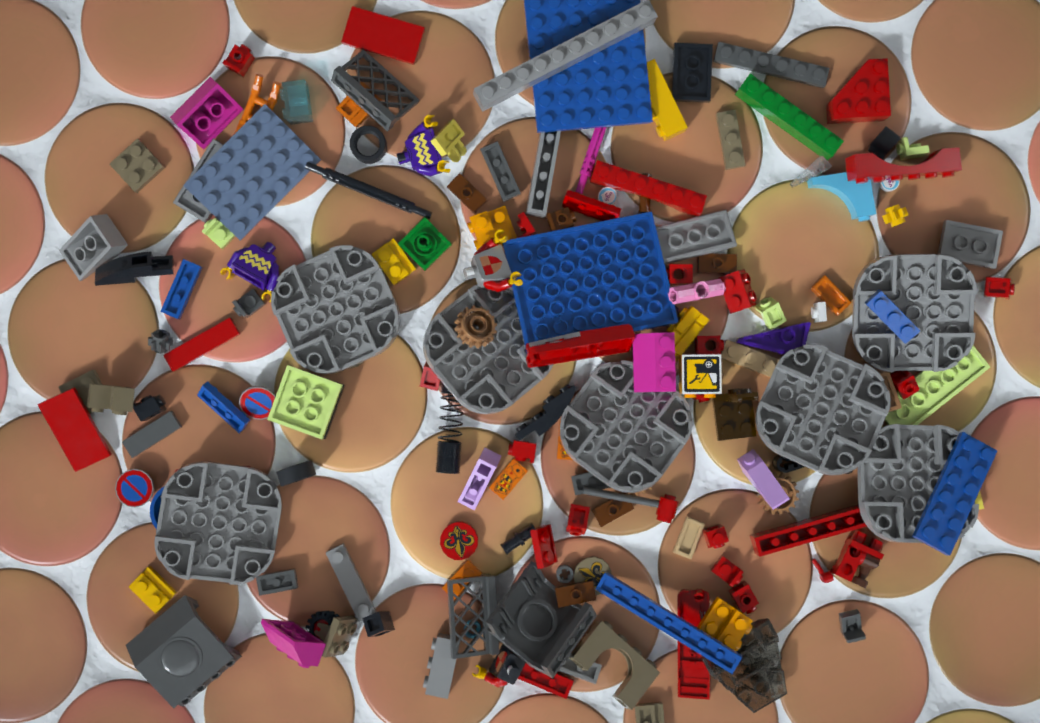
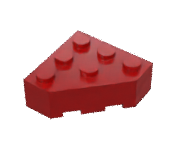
[826,58,891,124]

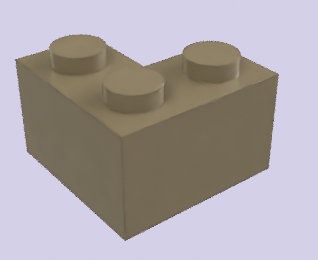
[87,384,135,415]

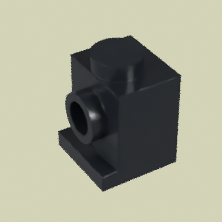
[133,394,166,421]

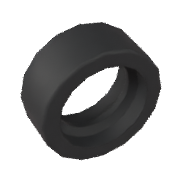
[350,126,387,164]
[276,460,316,486]

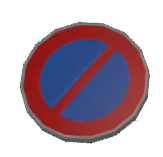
[239,386,276,420]
[115,469,154,508]

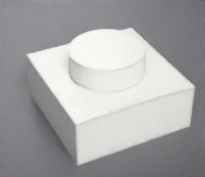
[811,302,827,323]

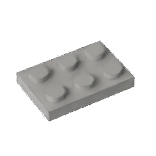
[938,220,1003,269]

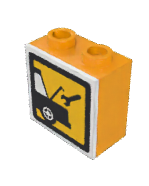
[679,354,722,398]

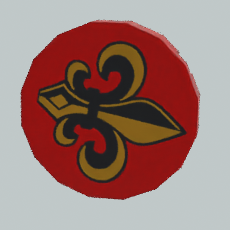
[440,521,478,560]

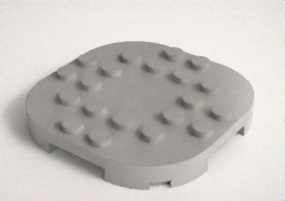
[271,245,400,374]
[852,254,977,372]
[423,284,553,414]
[755,344,891,475]
[560,360,693,493]
[857,424,979,543]
[154,461,282,585]

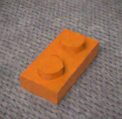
[442,559,482,600]

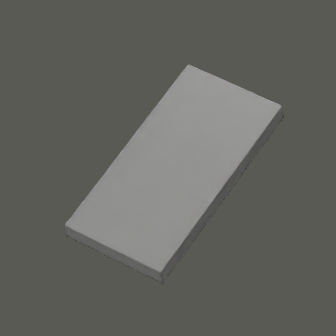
[173,138,223,223]
[656,210,737,264]

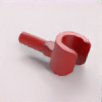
[812,559,834,583]

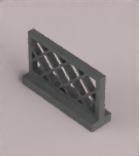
[331,50,420,132]
[447,574,499,659]

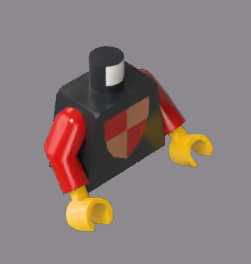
[472,644,526,687]

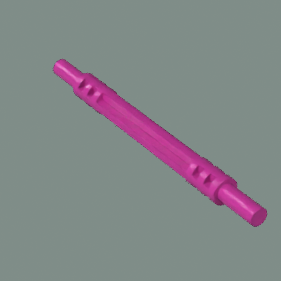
[575,127,607,194]

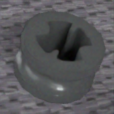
[556,564,574,583]

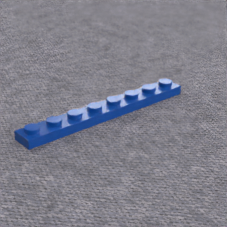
[595,572,743,674]

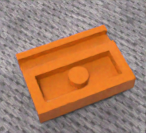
[336,82,382,129]

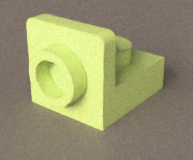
[896,137,930,160]
[202,218,235,249]
[755,297,787,331]

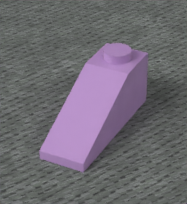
[458,447,501,510]
[737,449,790,510]

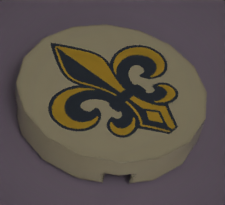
[574,556,612,595]

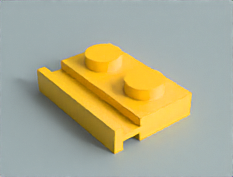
[371,238,416,285]
[129,566,177,614]

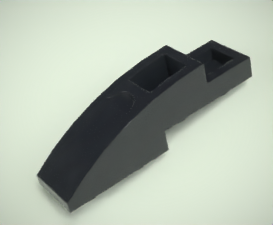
[95,251,174,286]
[515,384,576,441]

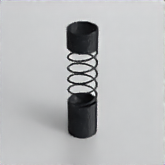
[436,382,464,474]

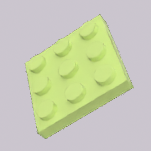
[267,365,343,439]

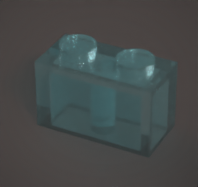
[280,79,313,125]

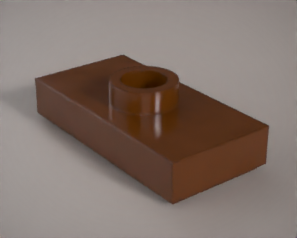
[447,173,487,214]
[697,253,737,274]
[592,492,634,527]
[554,580,596,608]

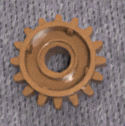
[454,305,497,349]
[756,472,799,515]

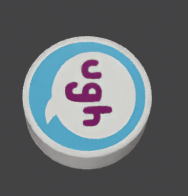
[879,178,900,192]
[598,187,617,205]

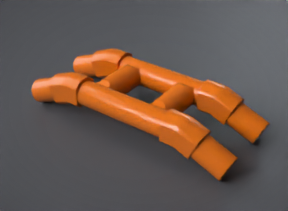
[233,74,281,135]

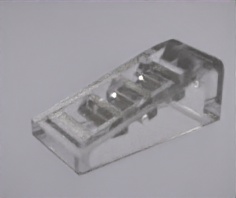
[790,155,832,187]

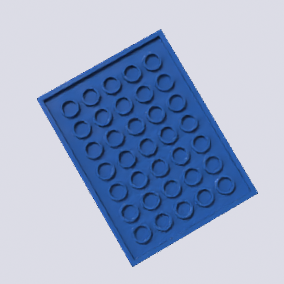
[523,0,653,133]
[502,211,678,353]

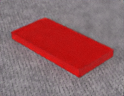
[341,6,425,65]
[37,387,112,472]

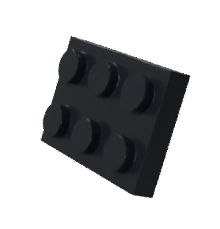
[672,43,713,103]

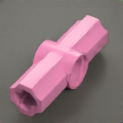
[668,279,726,304]

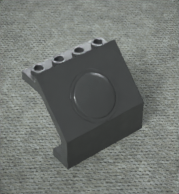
[486,561,597,678]
[126,595,242,709]

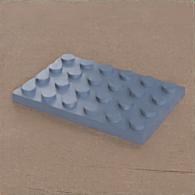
[183,104,321,241]

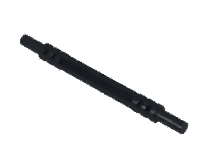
[305,162,432,219]

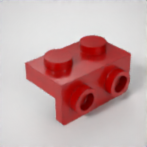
[718,269,757,314]

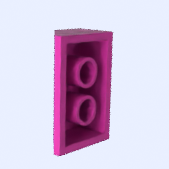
[170,77,243,150]
[633,332,676,392]
[261,619,326,668]

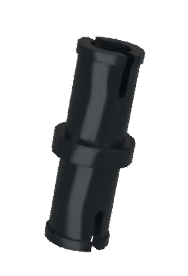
[500,522,535,555]

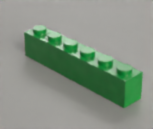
[735,73,844,161]

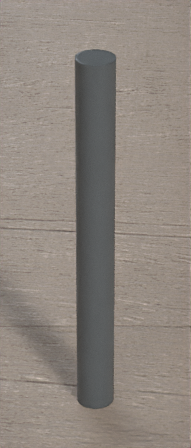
[582,486,659,508]

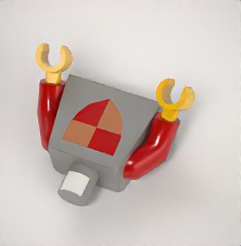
[463,229,523,292]

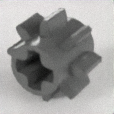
[148,329,173,353]

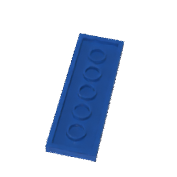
[912,432,997,556]

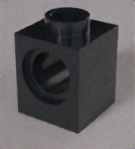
[362,611,395,637]

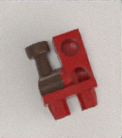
[830,530,884,589]

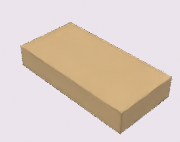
[672,516,705,559]

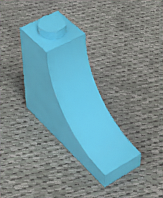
[807,172,876,222]

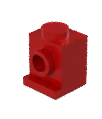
[223,44,255,78]
[508,440,537,463]
[703,524,729,549]
[728,581,759,614]

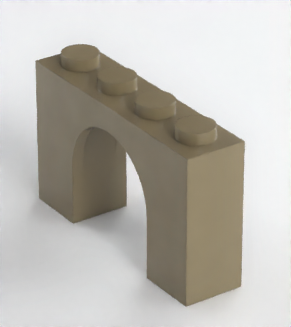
[568,621,660,710]

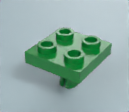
[398,217,452,271]

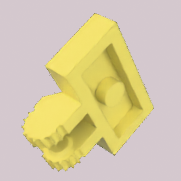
[431,119,467,162]

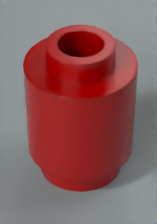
[656,494,679,523]

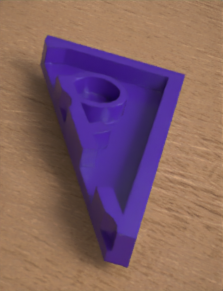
[736,322,811,355]

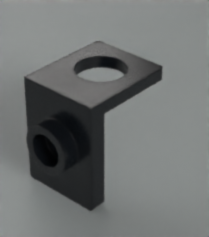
[868,126,901,160]

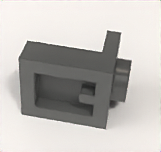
[232,289,266,318]

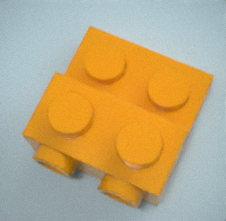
[467,206,517,250]
[697,597,753,651]

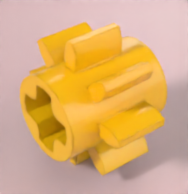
[882,204,909,227]

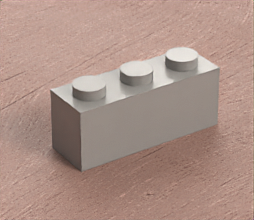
[423,633,460,699]

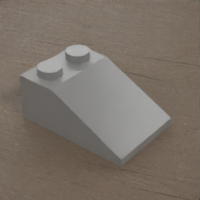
[59,214,128,281]

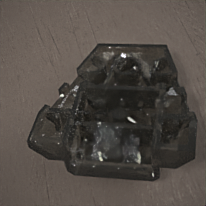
[701,618,787,713]

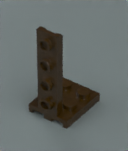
[712,388,758,441]

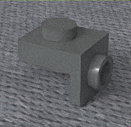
[839,609,866,643]

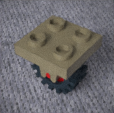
[306,611,358,658]

